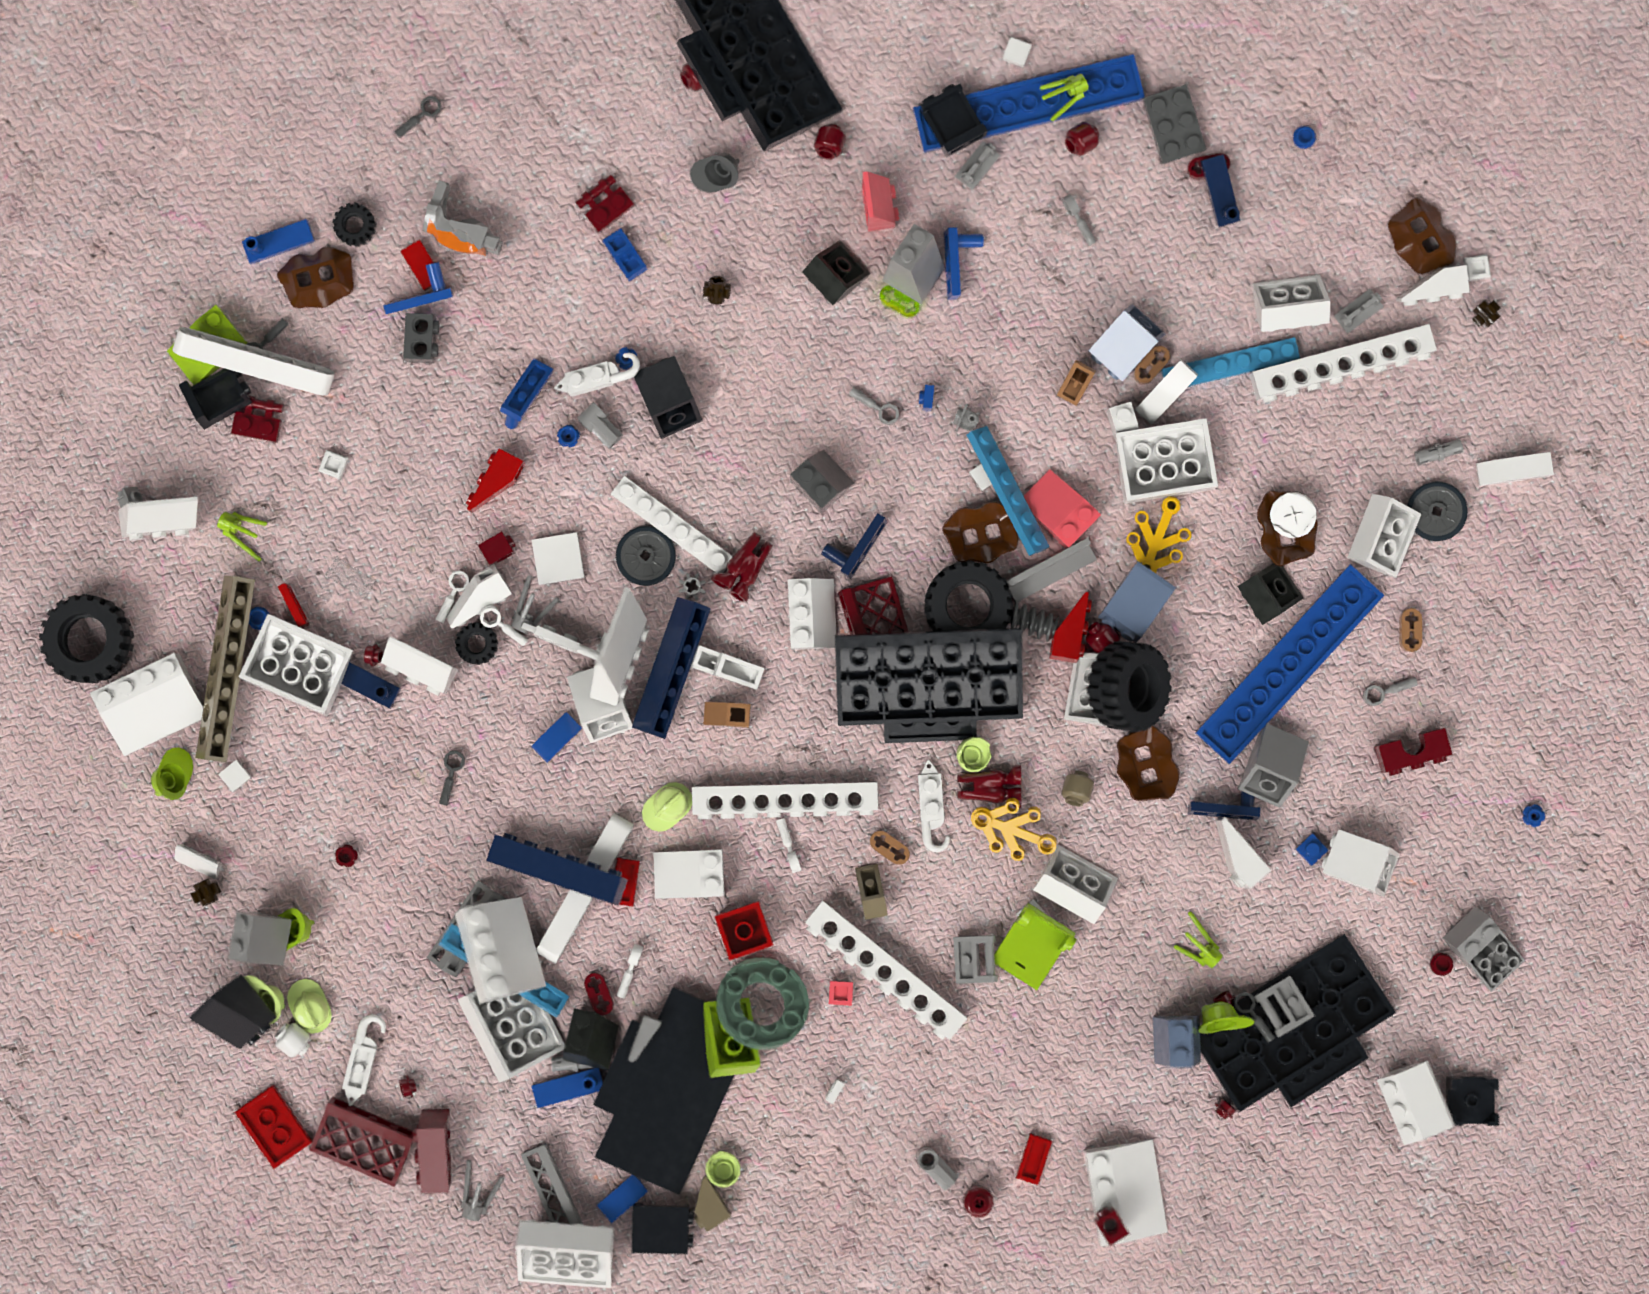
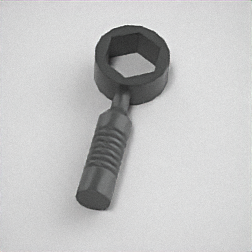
[394,96,442,138]
[247,318,289,349]
[439,751,465,806]
[1234,992,1276,1043]

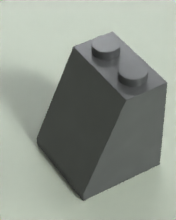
[790,450,855,514]

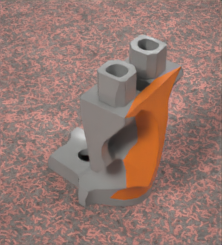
[423,180,503,256]

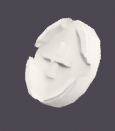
[1270,492,1317,538]

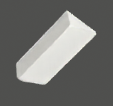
[174,844,223,879]

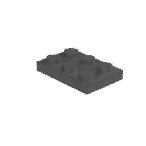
[1142,84,1206,164]

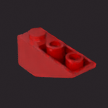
[466,448,526,513]
[1049,592,1092,663]

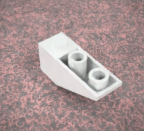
[1396,264,1470,306]
[447,564,512,629]

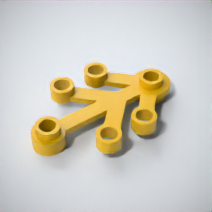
[1126,496,1191,573]
[971,798,1057,861]

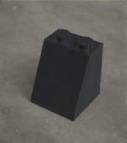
[634,356,703,439]
[189,975,276,1049]

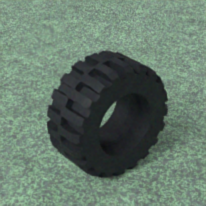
[924,561,1013,631]
[39,594,134,684]
[1087,641,1172,732]

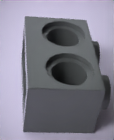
[403,313,440,363]

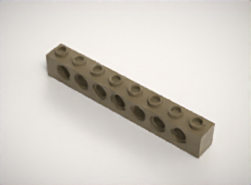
[195,576,255,763]

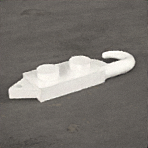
[554,353,640,397]
[521,623,600,660]
[918,760,950,852]
[342,1014,386,1106]

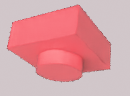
[829,981,853,1006]

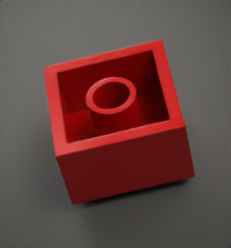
[714,901,774,961]

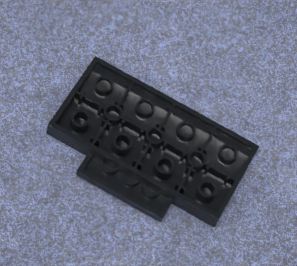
[675,0,843,152]
[835,628,1023,743]
[1200,934,1396,1113]
[593,986,734,1195]

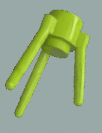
[1040,74,1089,121]
[217,511,267,561]
[1174,911,1223,968]

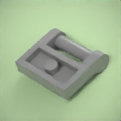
[953,935,998,984]
[1254,976,1314,1037]

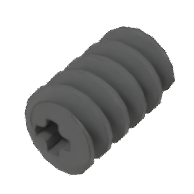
[1009,601,1060,642]

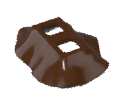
[1388,198,1456,274]
[277,247,354,309]
[1257,491,1318,566]
[942,501,1018,563]
[1117,725,1180,801]

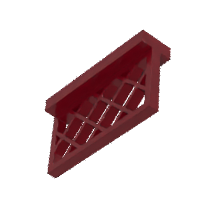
[838,576,909,634]
[309,1097,414,1187]

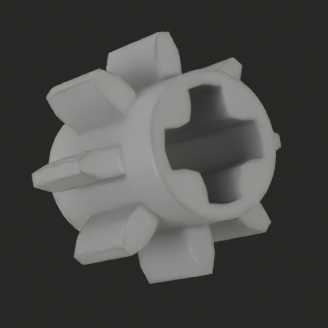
[679,573,706,601]

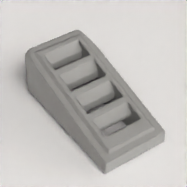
[628,1015,662,1062]

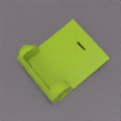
[994,903,1077,990]

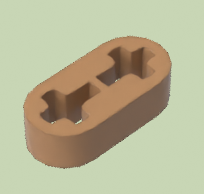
[1133,346,1170,385]
[1399,608,1422,652]
[870,831,910,865]

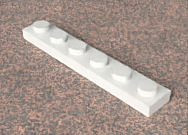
[611,476,733,573]

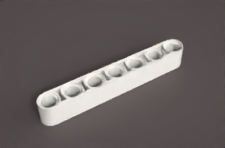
[172,327,335,396]
[536,813,634,964]

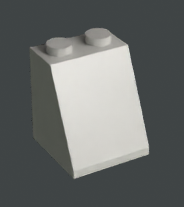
[567,667,634,743]
[1322,829,1400,897]

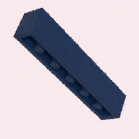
[631,597,711,739]
[486,833,628,906]

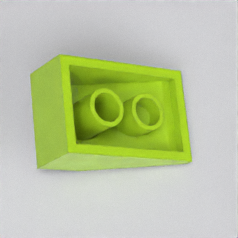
[167,305,248,385]
[703,998,761,1078]

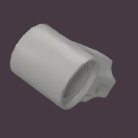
[577,402,623,449]
[916,1146,959,1191]

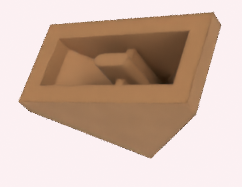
[1057,360,1096,406]

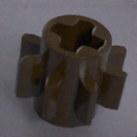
[703,276,731,304]
[1472,299,1501,328]
[190,879,221,907]

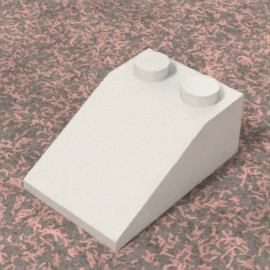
[1215,817,1271,889]
[653,849,725,899]

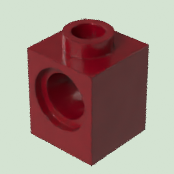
[478,531,516,566]
[1093,1207,1130,1246]

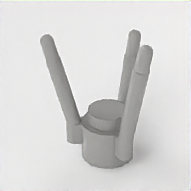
[511,575,559,634]
[461,1160,504,1221]

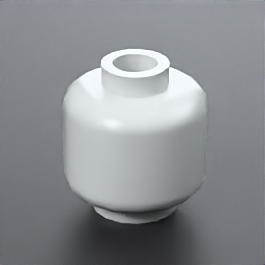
[274,1023,310,1058]

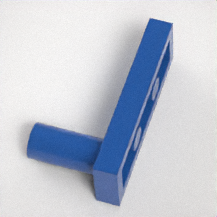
[242,219,315,264]
[944,227,984,300]
[383,262,454,314]
[500,358,553,429]
[531,1068,603,1108]

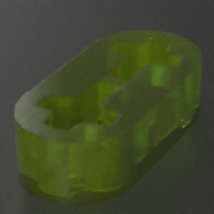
[879,285,920,319]

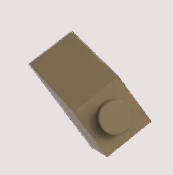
[855,864,888,920]
[694,1175,731,1232]

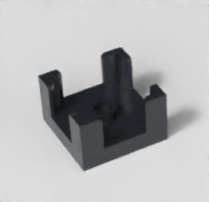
[1446,1076,1499,1126]

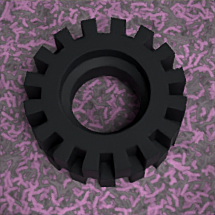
[332,202,376,247]
[455,623,498,665]

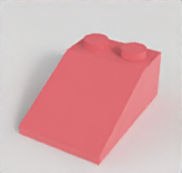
[862,171,899,232]
[1024,470,1101,549]

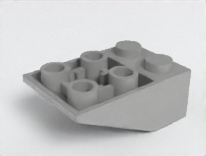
[1442,906,1525,992]

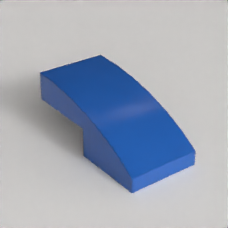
[602,228,648,282]
[531,712,582,763]
[597,1175,648,1224]

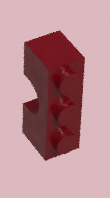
[1374,728,1453,776]

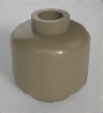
[1061,771,1094,807]

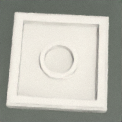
[532,532,585,585]

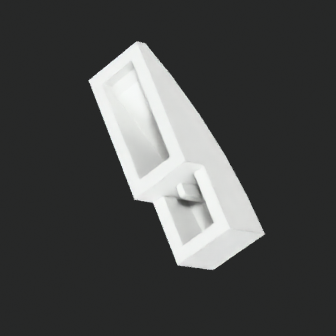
[1135,359,1198,425]
[1476,452,1554,486]
[691,645,764,690]

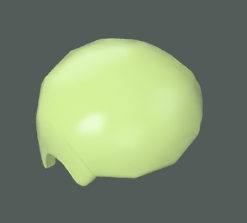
[956,737,992,772]
[705,1151,741,1188]

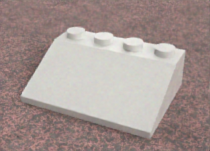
[1115,418,1218,504]
[590,587,649,706]
[239,614,353,717]
[90,653,204,756]
[455,897,546,1004]
[458,991,565,1083]
[1084,1139,1168,1247]
[516,1220,614,1288]

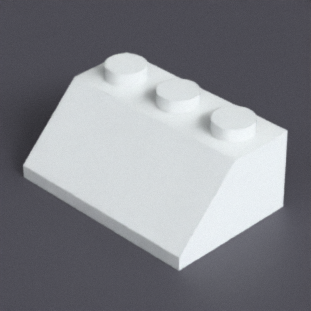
[1252,275,1330,332]
[1347,494,1421,578]
[118,497,198,541]
[788,578,836,650]
[381,637,458,696]
[1064,653,1107,727]
[1034,845,1118,924]
[1377,1060,1455,1145]

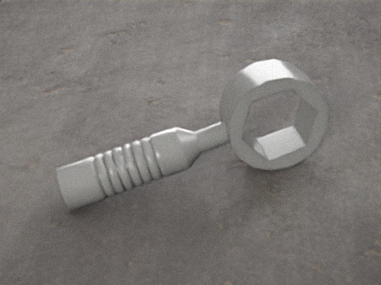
[1062,194,1097,246]
[849,387,899,425]
[1363,677,1418,706]

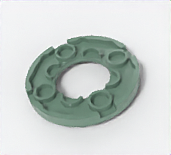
[716,957,809,1050]

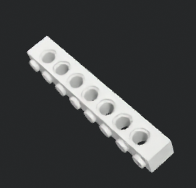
[1249,324,1437,403]
[692,782,878,819]
[805,900,967,1040]

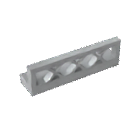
[1007,538,1097,602]
[427,880,506,977]
[521,1142,583,1225]

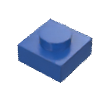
[918,385,934,411]
[1295,833,1328,866]

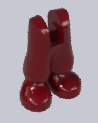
[711,532,773,603]
[957,765,1022,808]

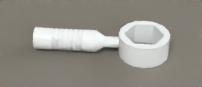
[435,571,470,623]
[480,605,528,646]
[776,818,802,873]
[617,944,643,999]

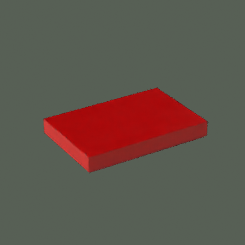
[235,1085,313,1169]

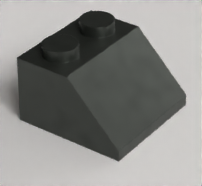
[802,240,871,305]
[1237,563,1303,625]
[563,1008,619,1070]

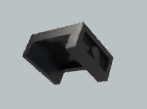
[920,83,987,158]
[179,368,252,430]
[631,1203,694,1254]

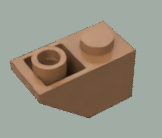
[703,702,751,728]

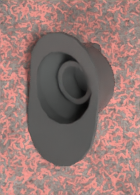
[690,153,740,193]

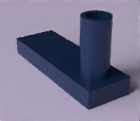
[1200,154,1241,227]
[821,513,888,579]
[341,662,401,709]
[1188,791,1261,821]

